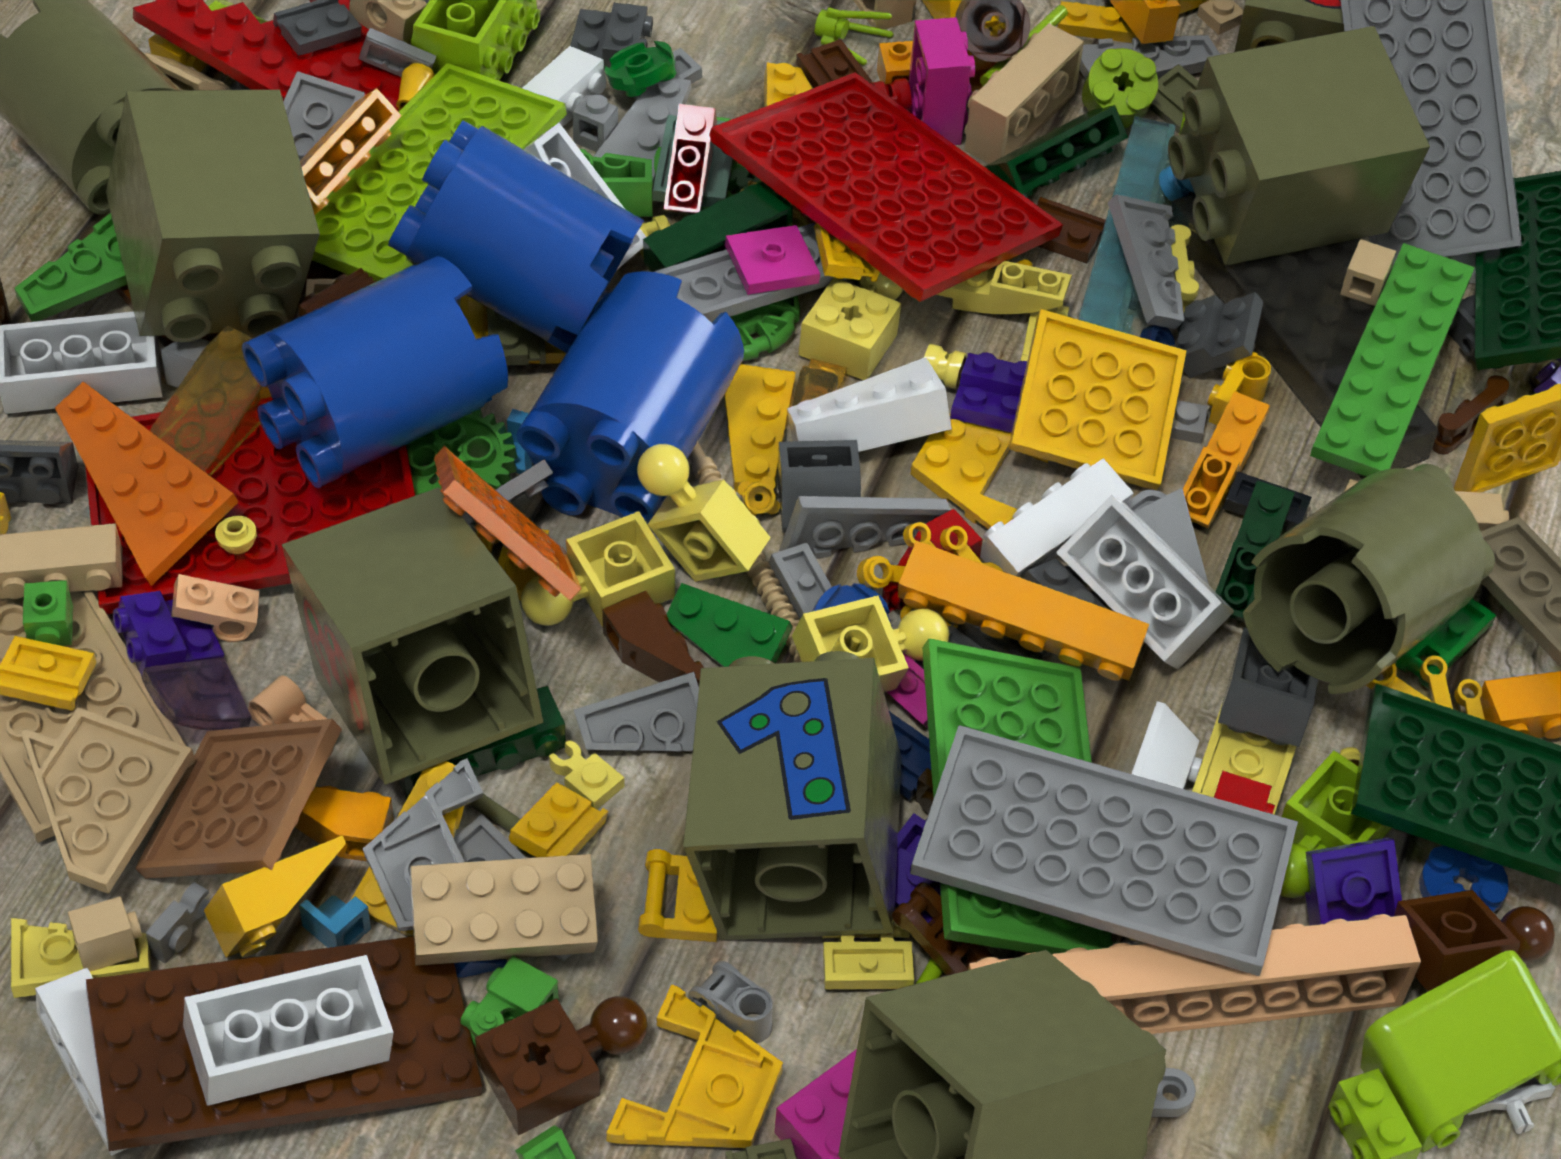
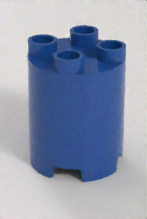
[388,120,644,353]
[242,256,508,488]
[516,271,744,524]

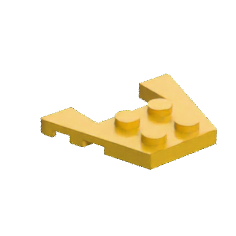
[910,414,1049,529]
[606,984,783,1148]

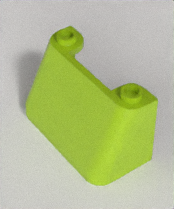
[1360,950,1561,1153]

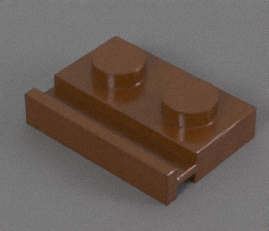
[796,39,872,88]
[1037,197,1107,264]

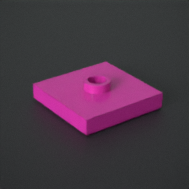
[725,225,820,295]

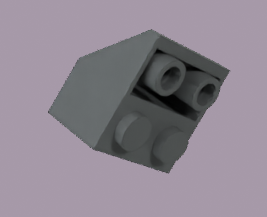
[0,440,79,504]
[777,440,861,533]

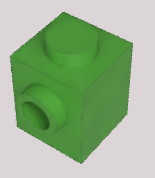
[23,580,73,646]

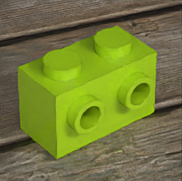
[1328,1068,1423,1159]

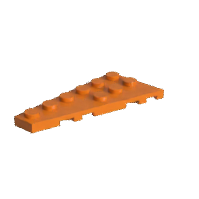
[55,382,239,586]

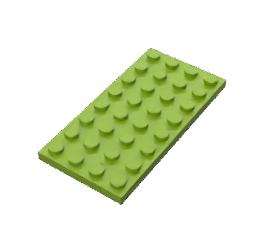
[312,63,567,281]

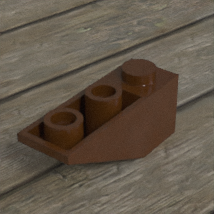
[603,591,704,686]

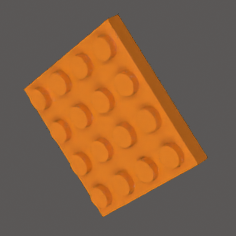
[434,446,582,601]

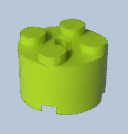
[1082,48,1158,129]

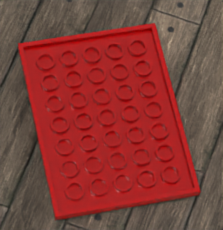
[709,72,1063,302]
[85,395,415,614]

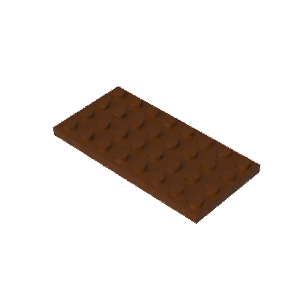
[86,936,482,1151]

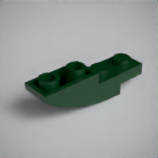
[1216,480,1295,622]

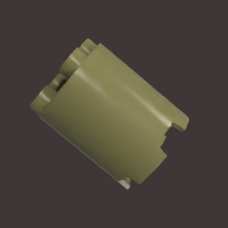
[0,0,181,214]
[1243,464,1495,694]

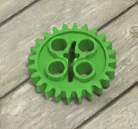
[406,409,518,496]

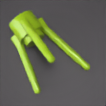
[815,7,894,65]

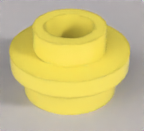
[215,516,257,554]

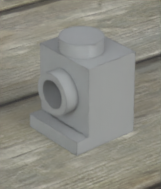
[573,94,618,152]

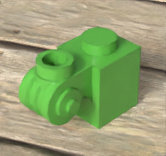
[461,956,559,1047]

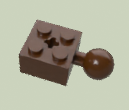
[1394,890,1555,992]
[475,996,648,1136]

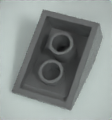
[1218,627,1318,747]

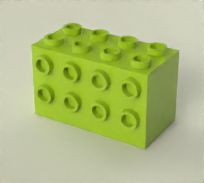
[411,0,540,81]

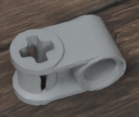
[688,960,773,1043]

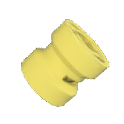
[924,343,967,389]

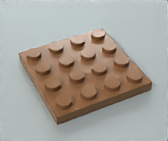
[135,719,342,879]

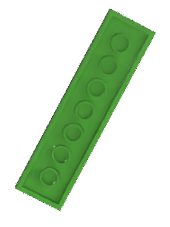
[1310,243,1475,476]

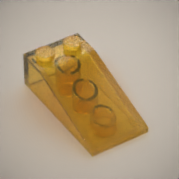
[149,325,273,476]

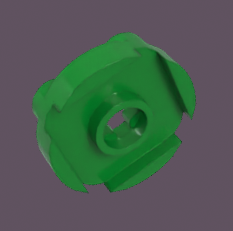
[604,41,677,97]

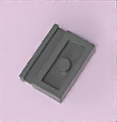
[273,0,362,56]

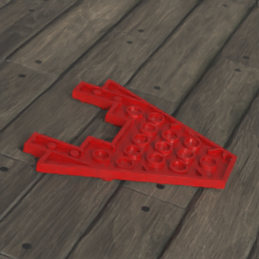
[133,0,401,112]

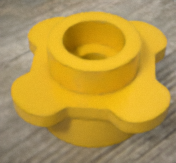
[737,476,780,517]

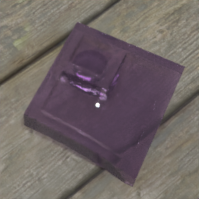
[142,657,252,730]

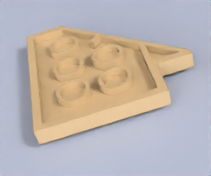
[21,707,194,894]

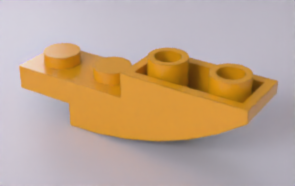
[1183,391,1270,528]

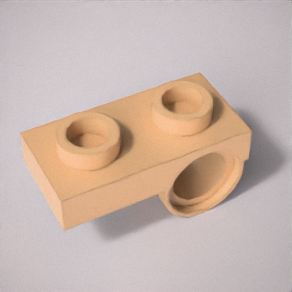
[172,574,259,642]
[248,675,327,726]

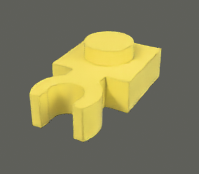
[549,740,624,809]

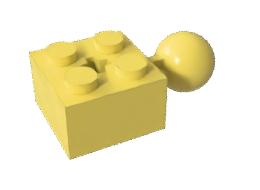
[798,273,903,380]
[637,444,771,582]
[521,511,675,626]
[792,595,949,692]

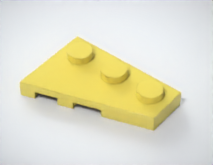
[11,918,151,998]

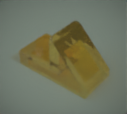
[792,358,847,406]

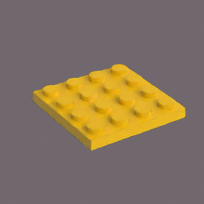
[1008,309,1187,490]

